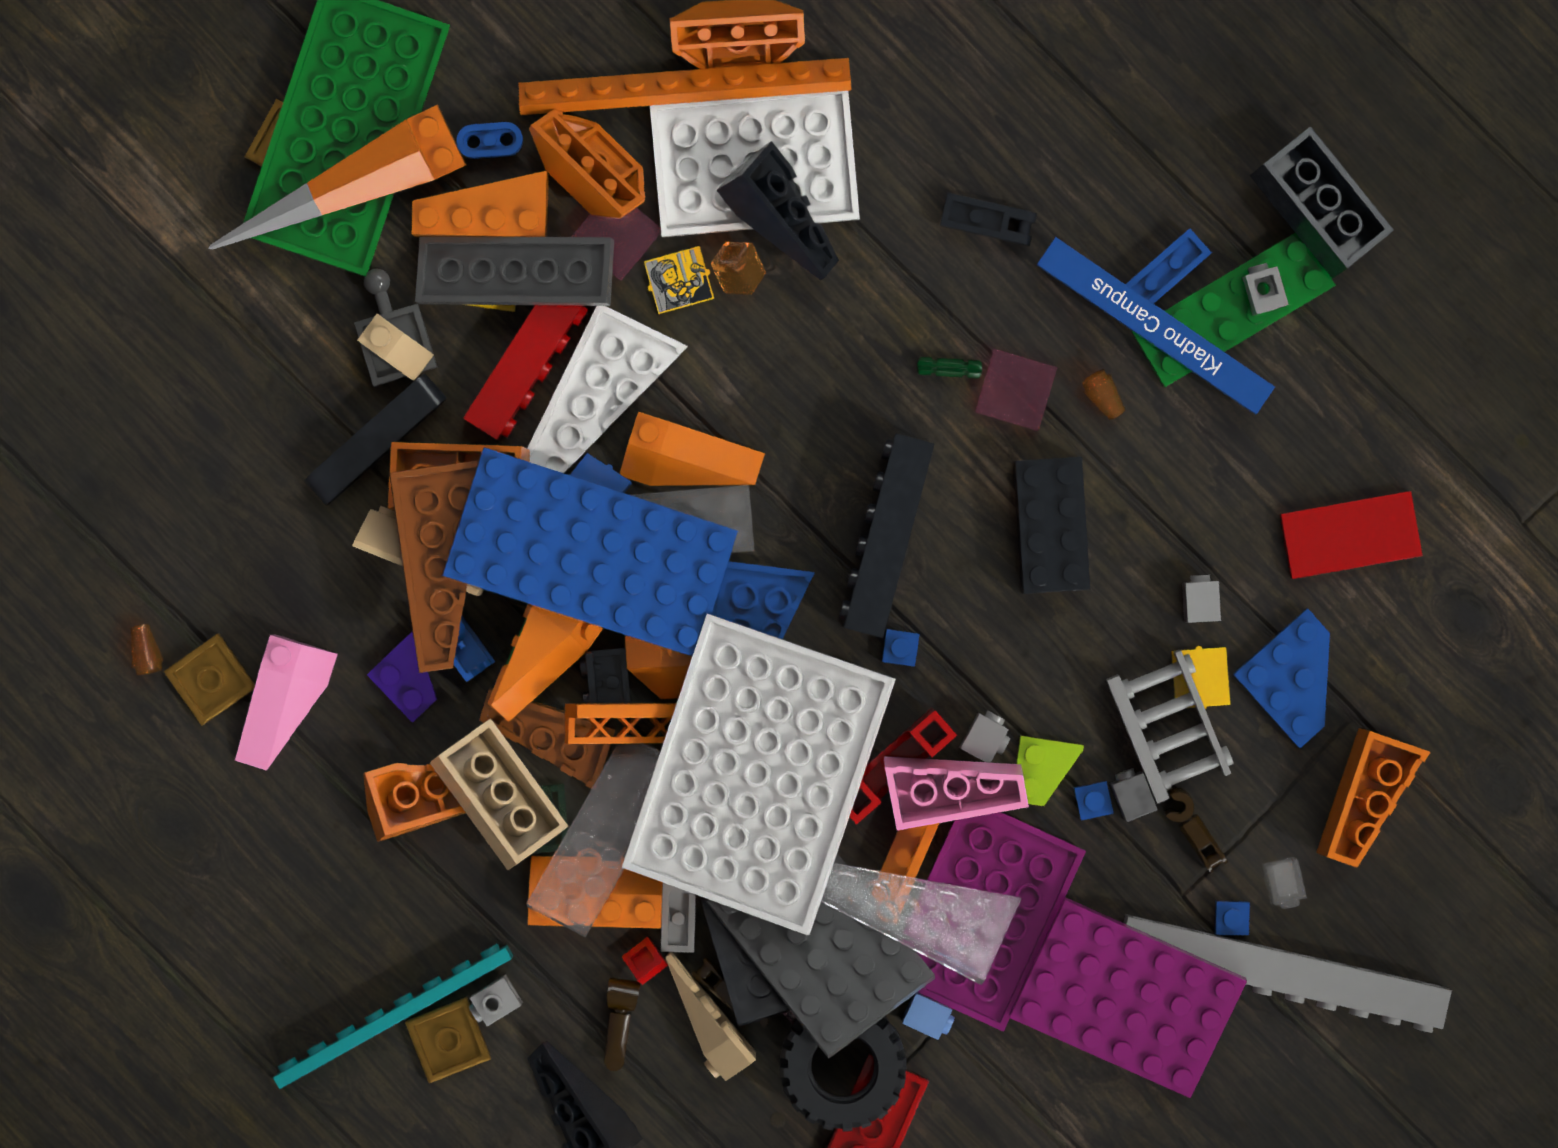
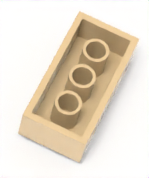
[430,718,569,870]

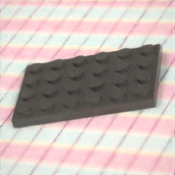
[707,853,935,1058]

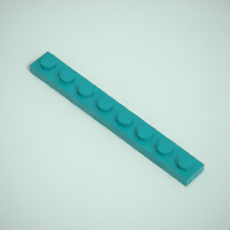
[273,943,513,1089]

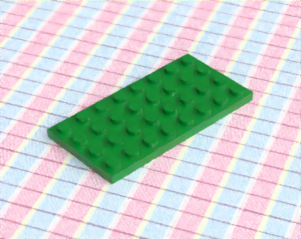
[243,0,450,277]

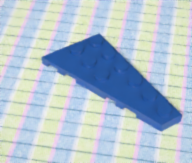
[712,561,815,639]

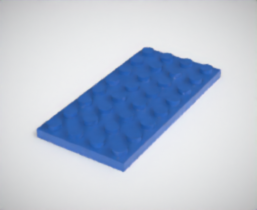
[442,447,738,657]

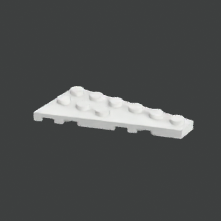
[527,306,688,473]

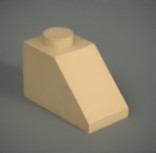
[357,314,434,381]

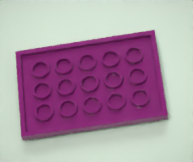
[902,812,1086,1032]
[1009,897,1247,1098]

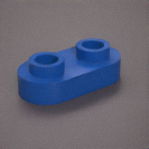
[456,122,523,159]

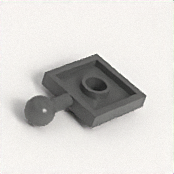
[354,268,438,387]

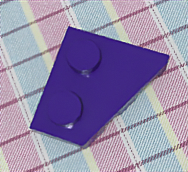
[367,632,437,723]

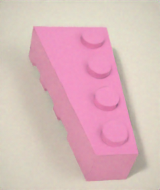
[884,756,1029,830]

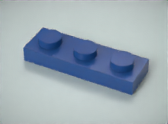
[1125,228,1211,304]

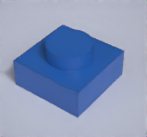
[882,629,919,667]
[1073,781,1114,821]
[1214,901,1250,935]

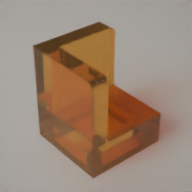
[710,242,766,295]

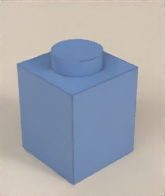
[901,993,955,1040]

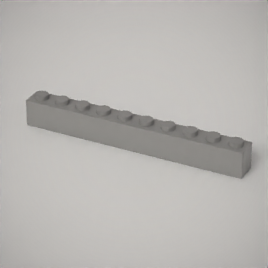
[1123,914,1452,1033]

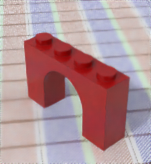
[849,707,957,825]

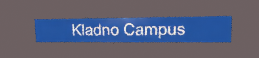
[1037,237,1275,415]

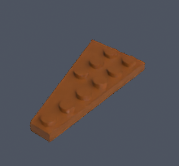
[389,460,479,673]

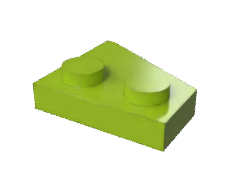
[1016,735,1084,806]

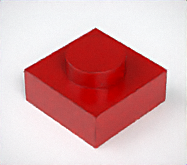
[622,937,668,985]

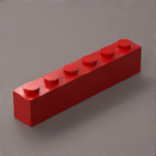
[463,305,589,441]

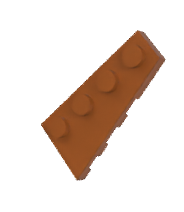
[479,687,616,792]

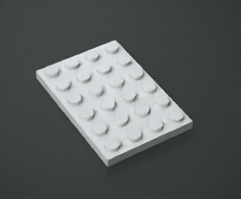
[650,91,860,237]

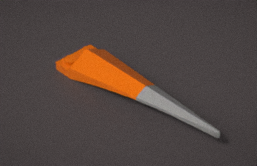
[208,104,466,249]

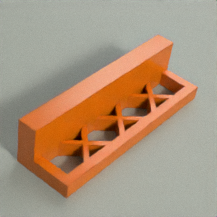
[565,703,677,744]
[870,823,939,924]

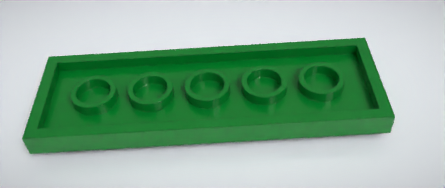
[1131,233,1336,388]

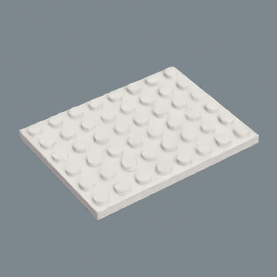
[622,614,896,935]

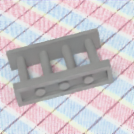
[1106,649,1234,804]

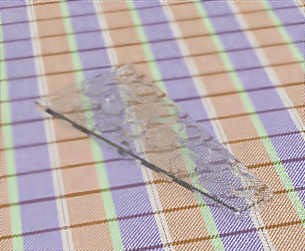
[821,863,1022,985]

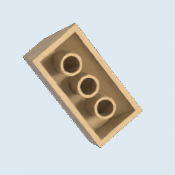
[352,506,484,596]

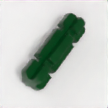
[917,357,982,379]

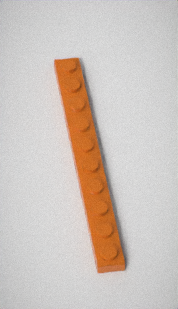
[519,58,851,115]

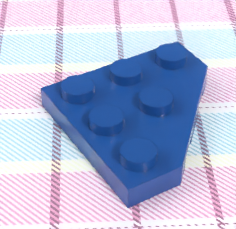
[1233,608,1330,748]

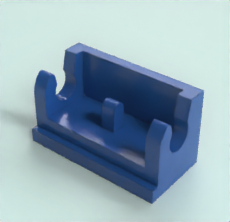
[454,616,496,682]

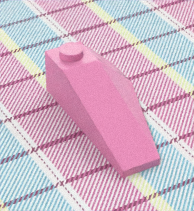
[235,634,338,770]

